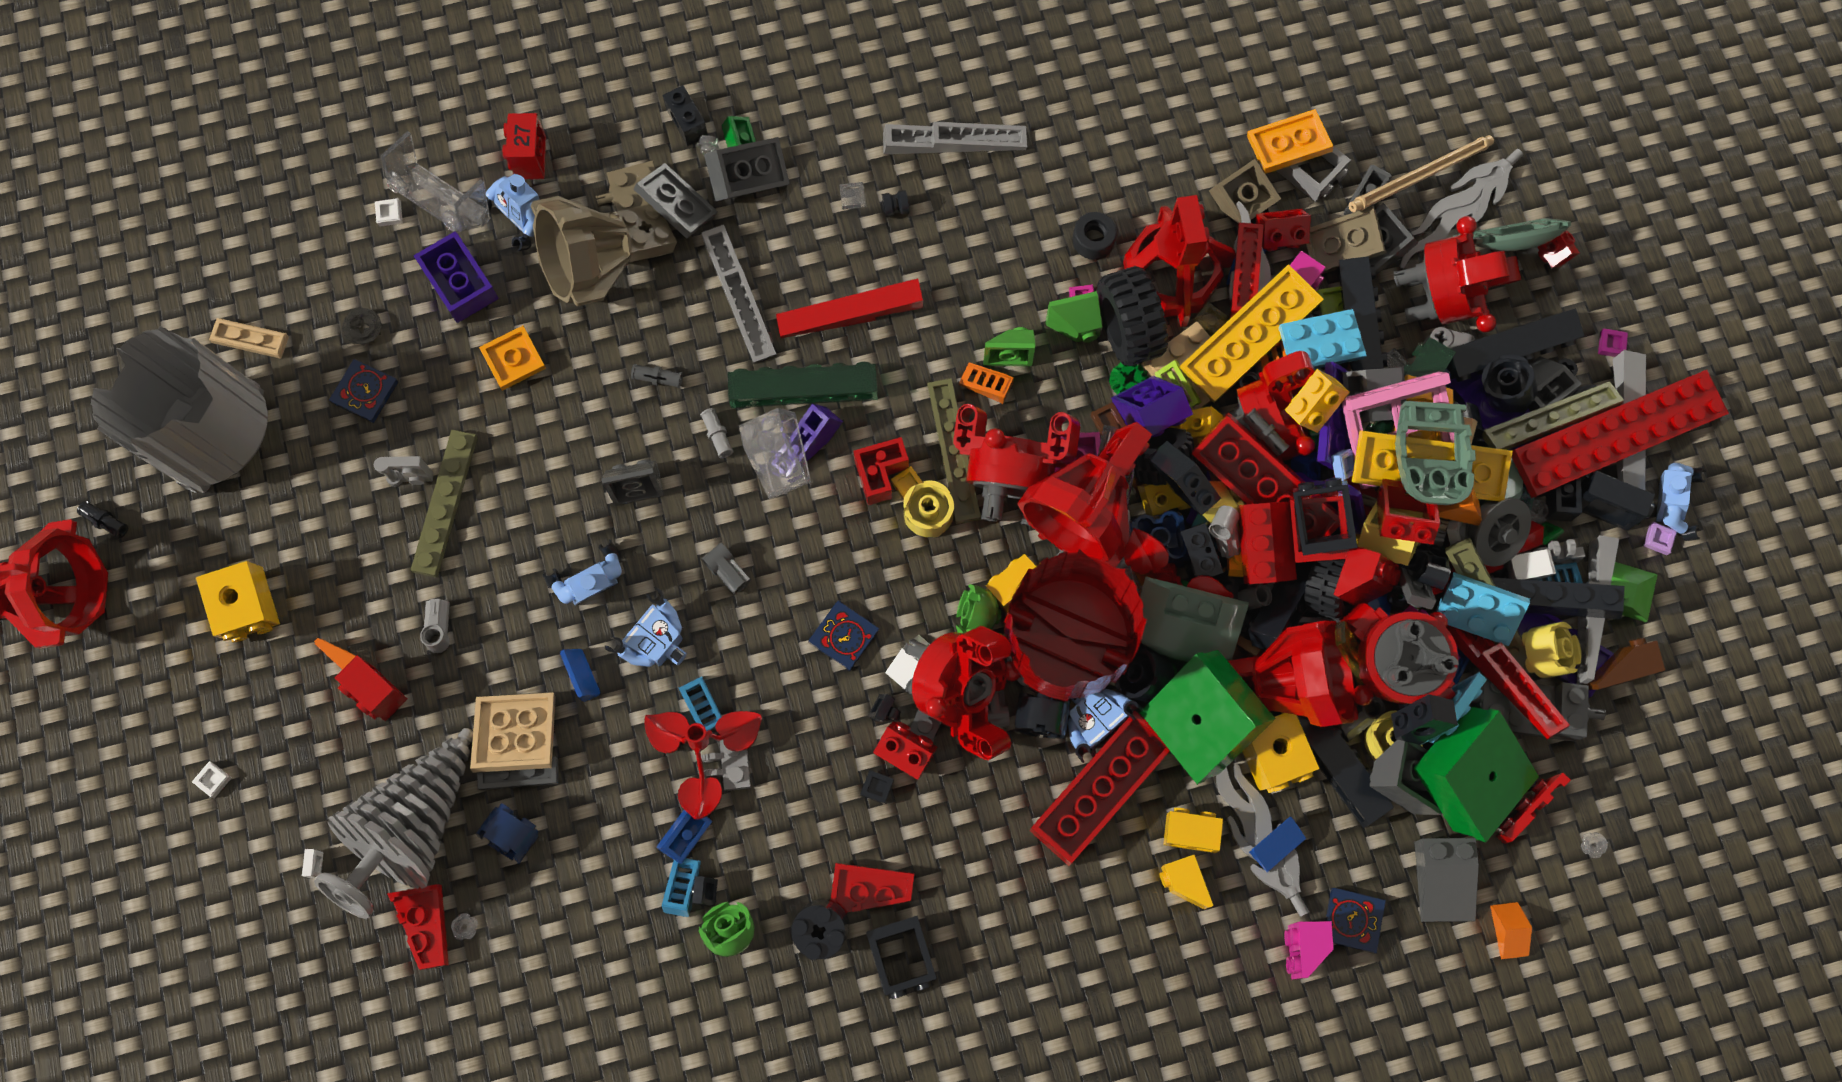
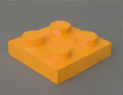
[479,325,546,391]

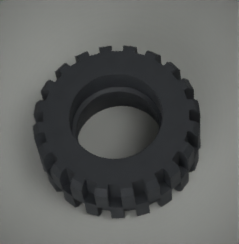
[1097,266,1168,366]

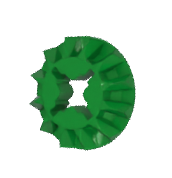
[1109,362,1148,394]

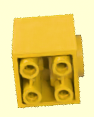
[196,561,280,643]
[1242,713,1319,793]

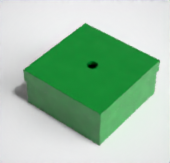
[1140,650,1276,785]
[1413,707,1539,842]

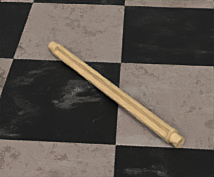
[1349,135,1494,212]

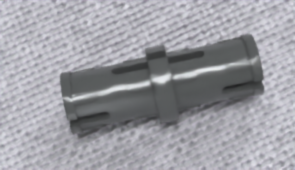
[631,364,683,388]
[1242,408,1290,457]

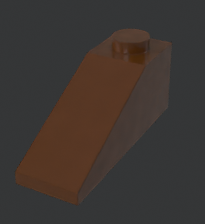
[1586,637,1665,690]

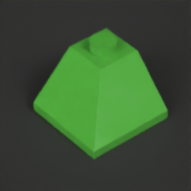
[1046,291,1102,342]
[983,327,1035,366]
[1611,562,1658,622]

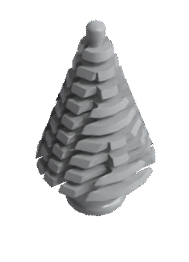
[314,728,473,919]

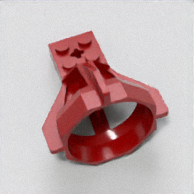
[1123,195,1236,327]
[1017,422,1153,568]
[0,519,108,649]
[1228,621,1359,727]

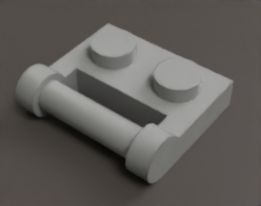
[374,456,433,487]

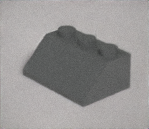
[1370,740,1441,815]

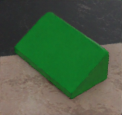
[722,116,756,148]

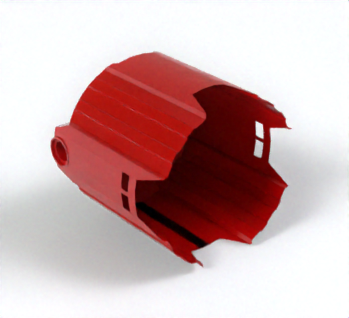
[1004,549,1147,701]

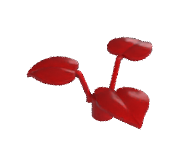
[1124,528,1233,598]
[644,711,762,820]

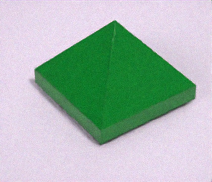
[1541,521,1564,546]

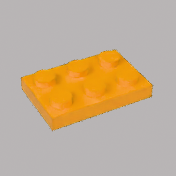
[1247,109,1333,174]

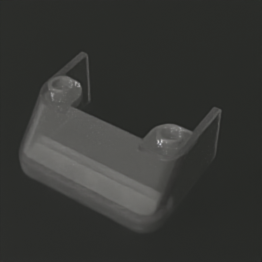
[381,131,490,232]

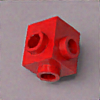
[1537,231,1580,268]

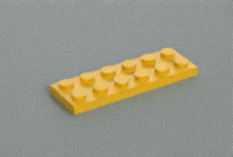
[1180,264,1324,403]
[1352,430,1513,502]

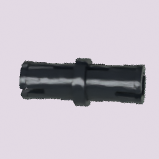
[77,501,128,539]

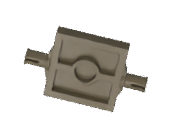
[596,160,655,211]

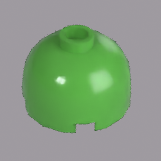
[956,584,1001,633]
[699,902,755,957]

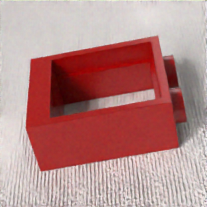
[1376,479,1440,545]
[1290,491,1349,563]

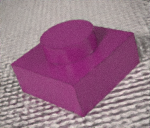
[1598,328,1628,357]

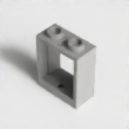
[1276,146,1351,202]

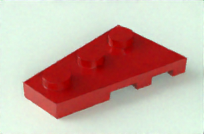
[1496,773,1571,844]
[830,863,915,913]
[387,884,449,970]

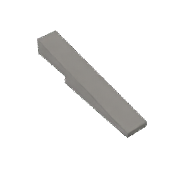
[883,122,1027,154]
[701,225,776,364]
[1613,350,1646,490]
[1577,535,1619,685]

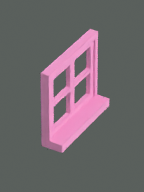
[1342,371,1454,489]

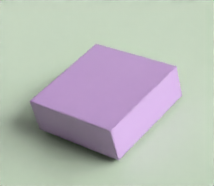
[1643,522,1677,555]

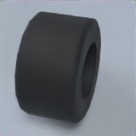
[1072,212,1117,260]

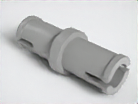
[700,408,734,458]

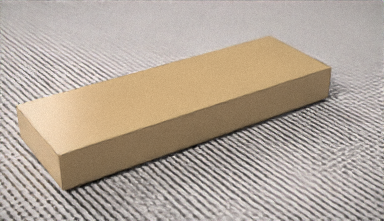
[209,318,289,359]

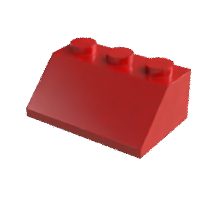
[1238,501,1297,584]
[1334,547,1401,606]

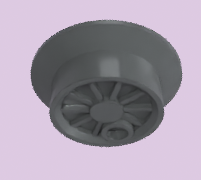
[1468,498,1531,567]

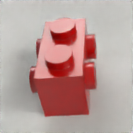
[1256,209,1311,251]
[873,721,938,780]

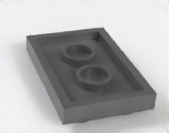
[633,163,718,238]

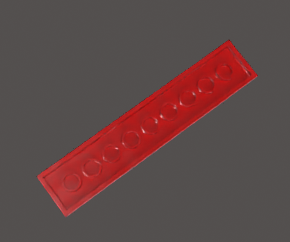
[1512,370,1729,498]

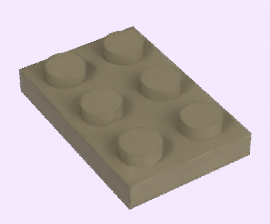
[1306,206,1386,274]

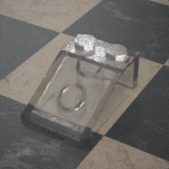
[739,408,811,499]

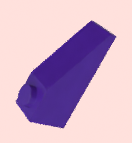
[770,404,843,478]

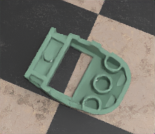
[1395,401,1476,505]

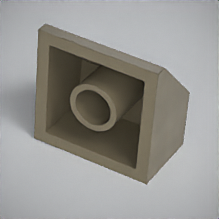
[1209,159,1281,224]

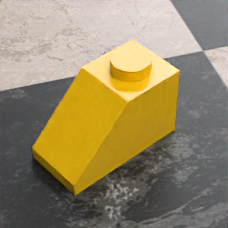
[1159,855,1213,909]

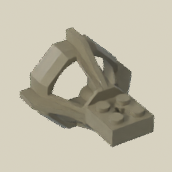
[531,196,677,306]

